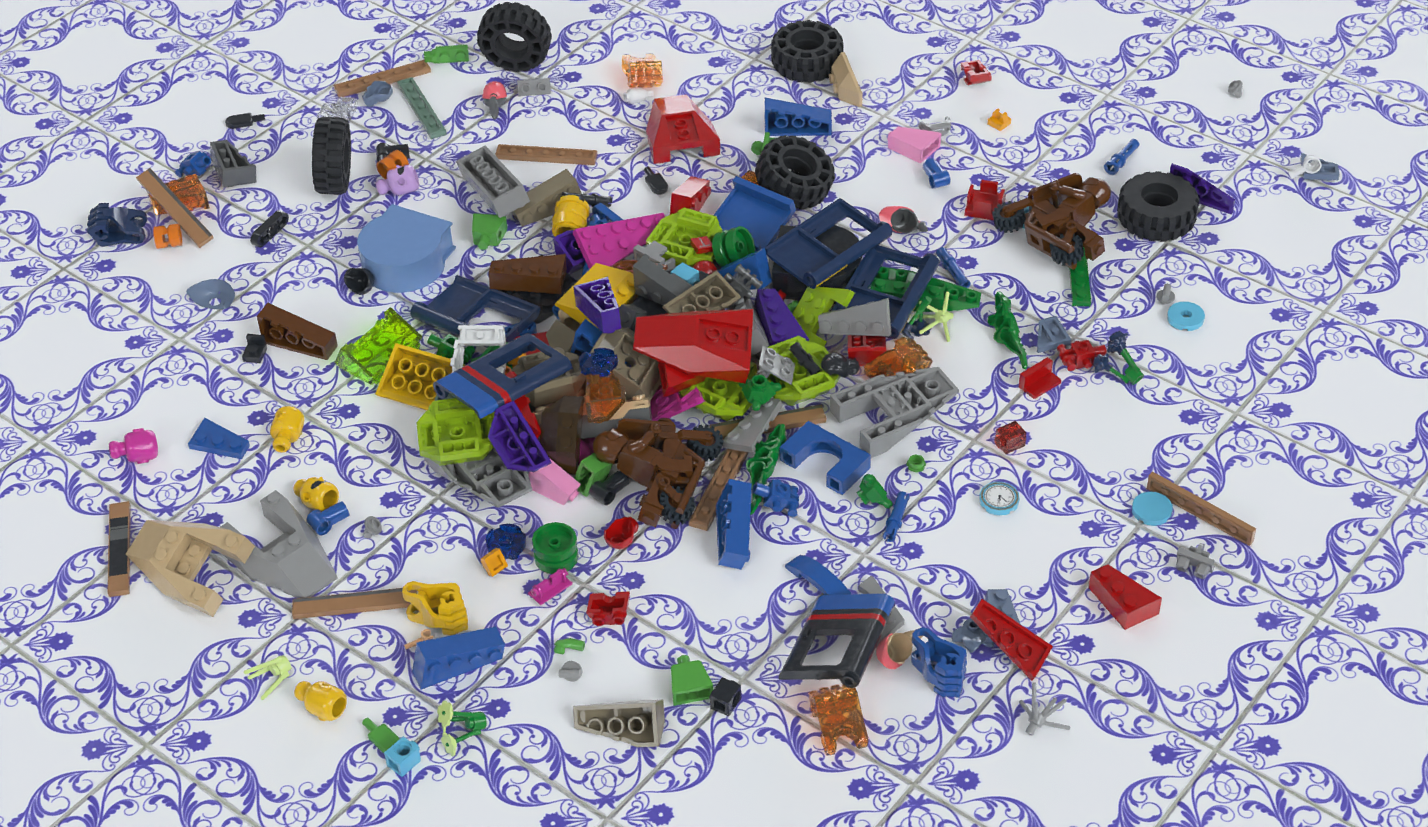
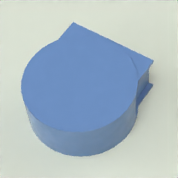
[357,204,456,293]

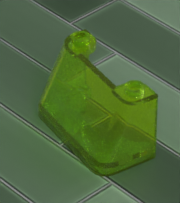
[335,307,423,385]

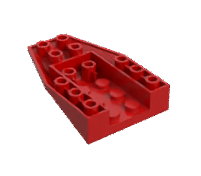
[646,94,720,164]
[633,309,753,383]

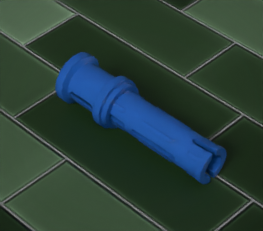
[1104,139,1140,175]

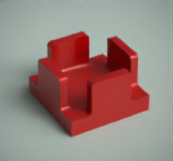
[964,180,1006,221]

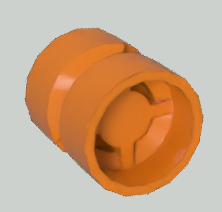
[376,150,409,179]
[153,224,183,249]

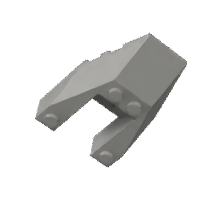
[830,367,959,458]
[424,448,532,508]
[220,490,338,598]

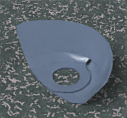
[186,279,235,310]

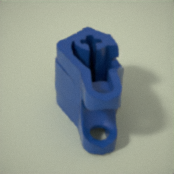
[911,627,967,698]

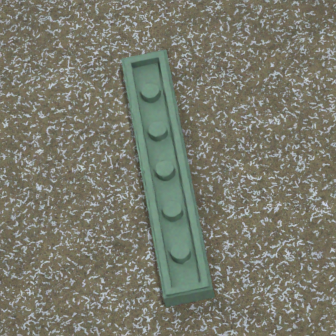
[397,77,447,139]

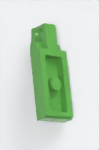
[424,44,469,64]

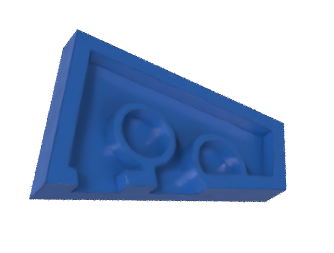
[188,417,250,459]

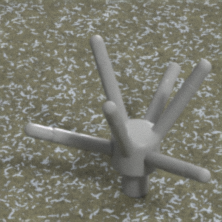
[1019,682,1071,736]

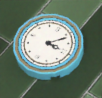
[979,482,1020,515]

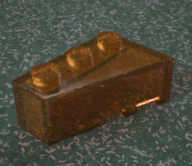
[147,174,210,215]

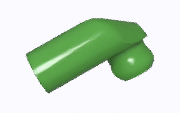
[554,638,585,655]

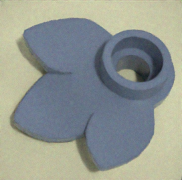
[952,619,994,653]

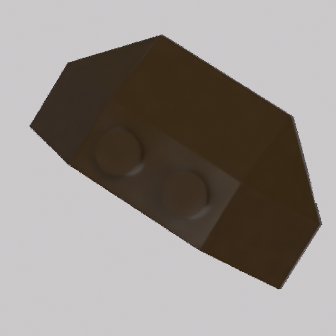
[539,396,584,475]

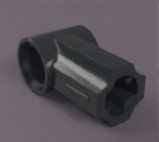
[376,143,410,162]
[589,471,630,506]

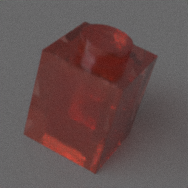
[994,421,1027,454]

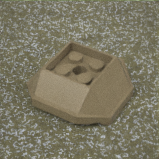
[585,327,661,402]
[511,347,589,407]

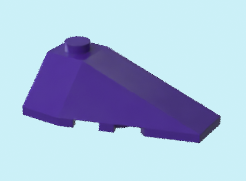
[1170,163,1235,215]
[553,230,586,275]

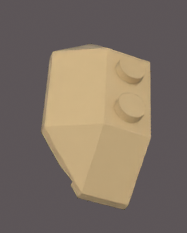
[829,52,863,107]

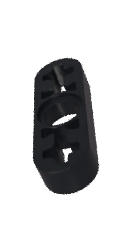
[250,210,289,248]

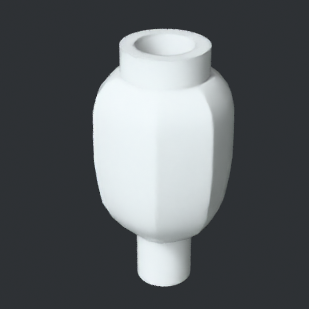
[623,87,653,104]

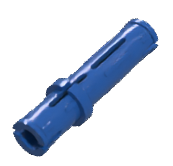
[936,247,971,288]
[883,491,910,542]

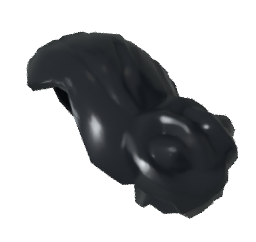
[344,268,374,295]
[821,352,860,378]

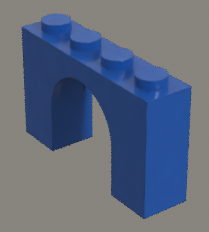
[780,421,871,495]

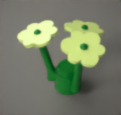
[437,701,487,757]

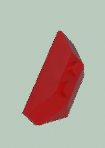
[848,335,886,366]

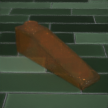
[585,360,626,423]

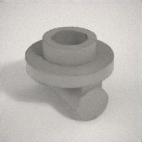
[1228,80,1243,98]
[1156,283,1175,304]
[363,516,382,539]
[558,661,583,682]

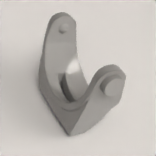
[918,116,951,137]

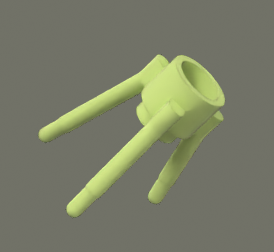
[243,655,292,700]

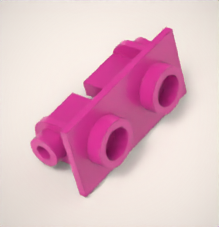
[528,568,573,605]

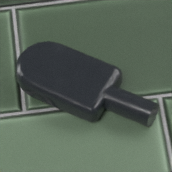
[225,113,265,129]
[644,166,668,195]

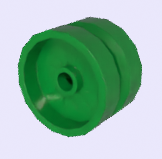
[712,226,756,267]
[532,522,579,574]

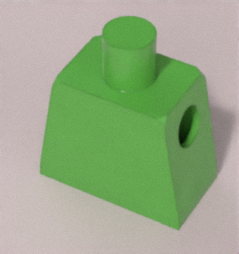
[472,213,508,250]
[574,453,613,497]
[671,655,713,706]

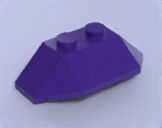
[488,400,552,472]

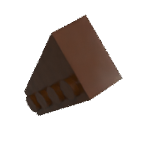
[489,254,567,294]
[257,302,338,360]

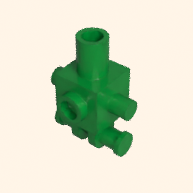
[427,333,475,364]

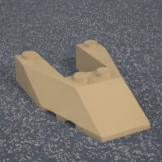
[126,520,255,617]

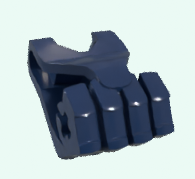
[87,203,148,247]

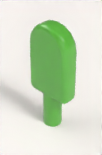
[362,717,400,753]

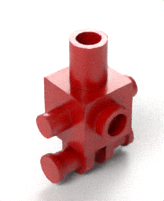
[1057,340,1107,371]

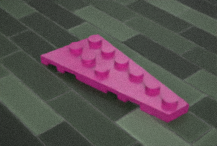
[573,213,665,270]

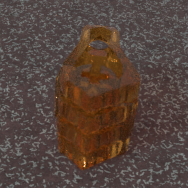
[622,53,663,88]
[864,337,933,379]
[808,684,868,756]

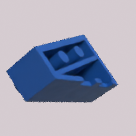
[717,247,772,290]
[571,319,630,367]

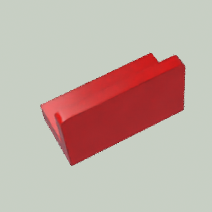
[1019,357,1061,399]

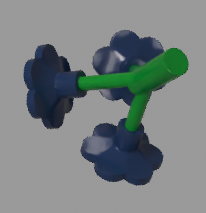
[901,296,932,340]

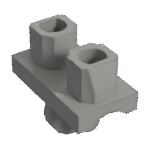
[1176,543,1215,580]

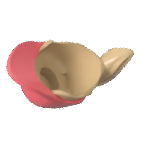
[876,630,923,670]

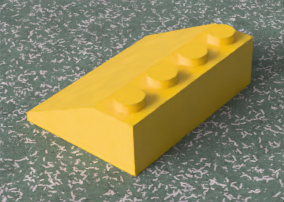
[555,263,638,329]
[375,343,465,410]

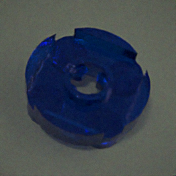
[579,348,618,377]
[485,523,527,560]

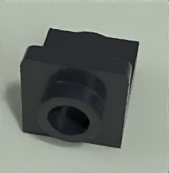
[242,333,268,364]

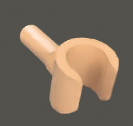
[404,629,433,649]

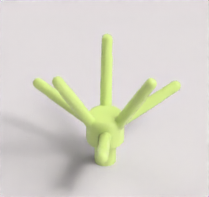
[917,292,953,342]

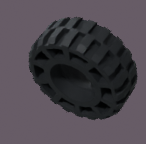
[477,2,552,72]
[771,20,844,83]
[312,117,351,195]
[755,135,835,210]
[1117,171,1199,242]

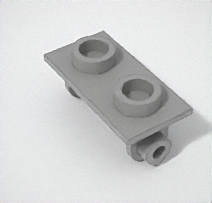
[517,78,551,96]

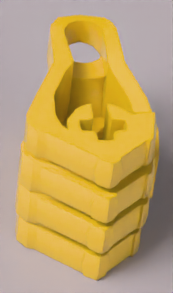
[402,581,468,635]

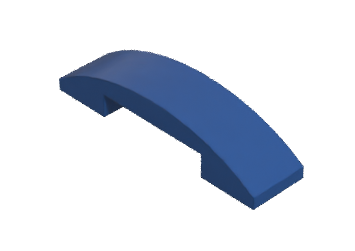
[785,555,852,595]

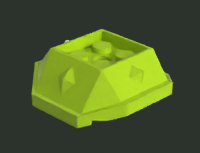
[646,208,723,267]
[767,336,841,406]
[679,361,758,421]
[416,398,495,466]

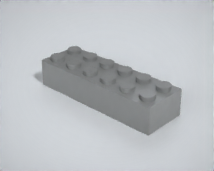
[456,145,530,218]

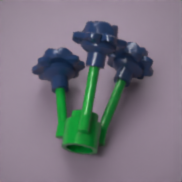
[1092,331,1144,385]

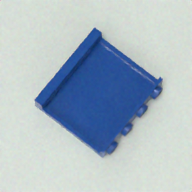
[713,176,796,252]

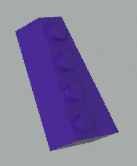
[573,277,621,333]
[754,288,809,347]

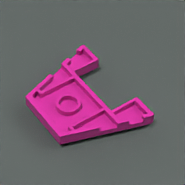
[650,385,705,421]

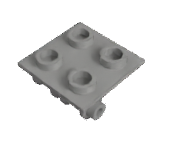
[757,345,795,385]

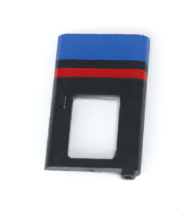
[778,593,895,688]

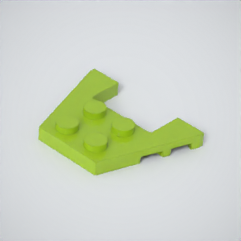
[793,287,855,346]

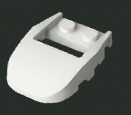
[450,325,506,374]

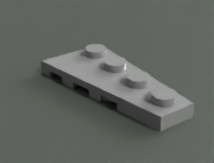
[818,298,891,336]
[723,398,783,453]

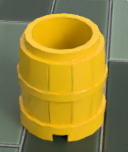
[552,195,590,237]

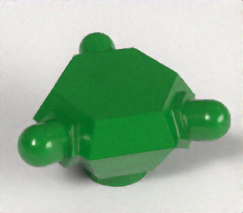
[738,375,782,411]
[856,474,893,509]

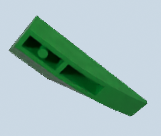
[870,267,982,312]

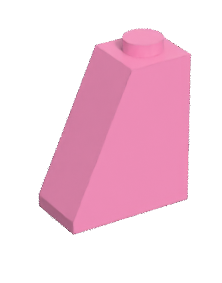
[887,126,941,164]
[528,459,581,505]

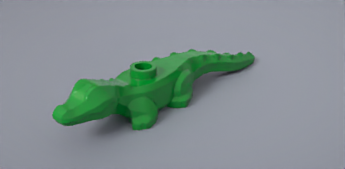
[988,291,1028,370]
[746,424,787,515]

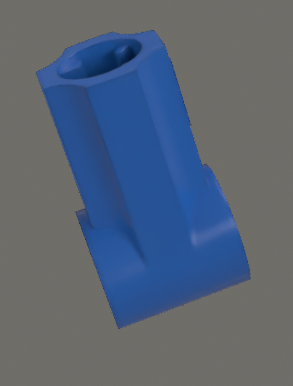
[923,158,951,189]
[306,501,350,535]

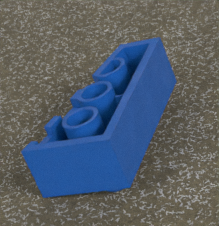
[765,97,832,136]
[716,479,752,570]
[412,626,505,690]

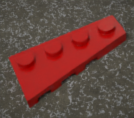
[970,599,1053,681]

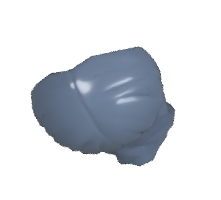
[362,81,393,107]

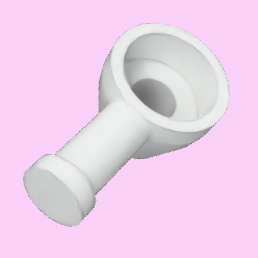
[1288,155,1321,179]

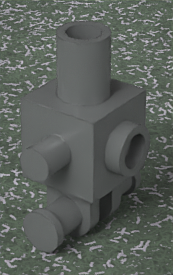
[724,264,763,302]

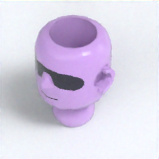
[376,165,419,196]

